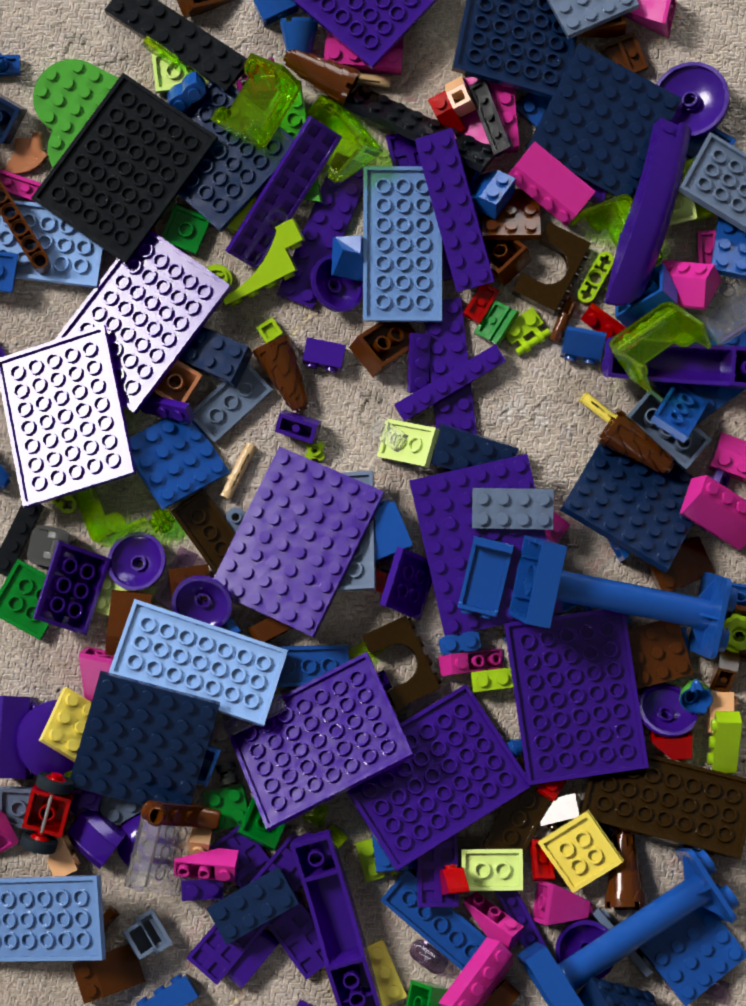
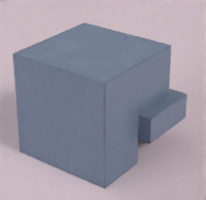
[122,909,173,960]

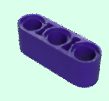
[226,930,279,989]

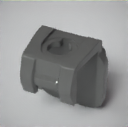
[27,525,76,567]

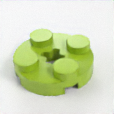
[723,613,746,653]

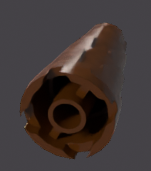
[283,49,361,107]
[253,334,309,413]
[597,409,675,474]
[604,830,646,910]

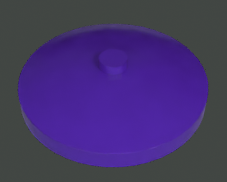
[656,62,730,139]
[16,700,75,778]

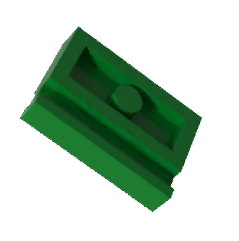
[474,300,519,346]

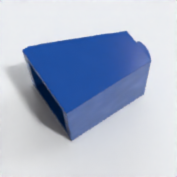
[374,500,413,564]

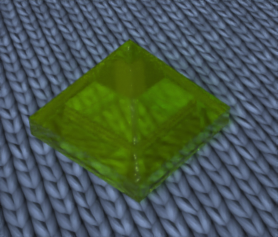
[303,805,329,827]

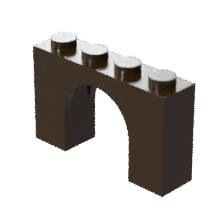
[512,222,592,315]
[362,615,442,709]

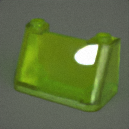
[210,53,301,149]
[306,94,383,183]

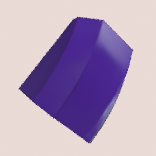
[67,810,126,869]

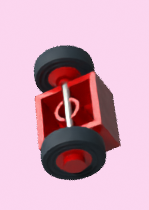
[20,772,75,855]

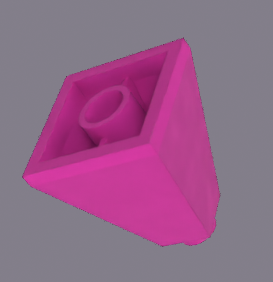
[625,0,677,38]
[79,646,114,702]
[532,881,593,925]

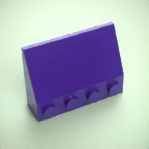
[33,541,111,635]

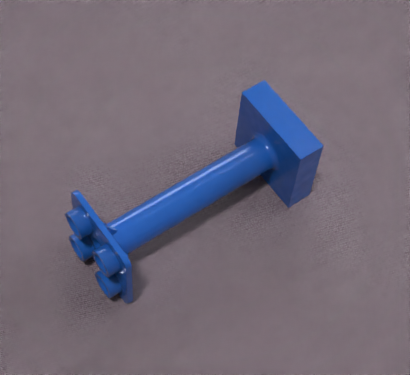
[508,535,738,659]
[516,848,740,1006]

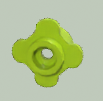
[305,441,325,461]

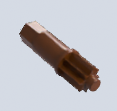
[549,297,576,344]

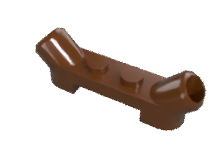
[141,800,221,830]

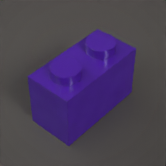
[302,337,346,373]
[275,410,322,444]
[180,877,223,901]

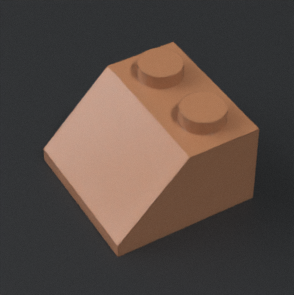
[153,360,203,403]

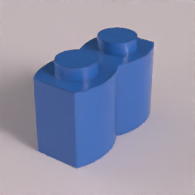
[167,71,206,113]
[438,631,481,656]

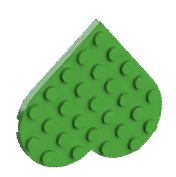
[33,59,119,168]

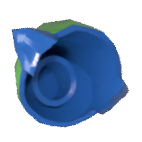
[679,678,713,715]

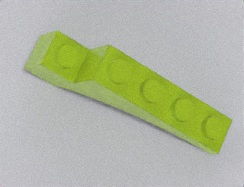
[223,218,305,307]

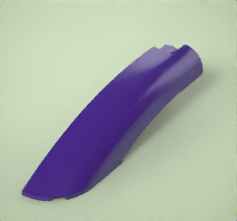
[604,118,692,306]
[602,337,746,388]
[290,829,383,1006]

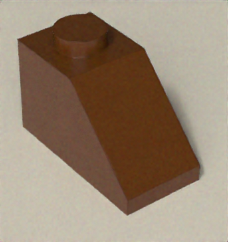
[709,650,740,692]

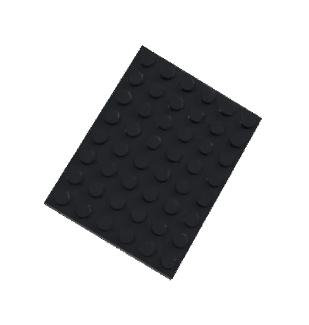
[31,73,218,265]

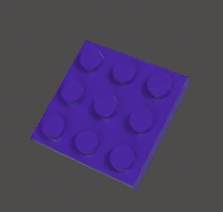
[379,547,432,620]

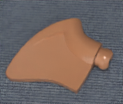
[4,132,49,174]

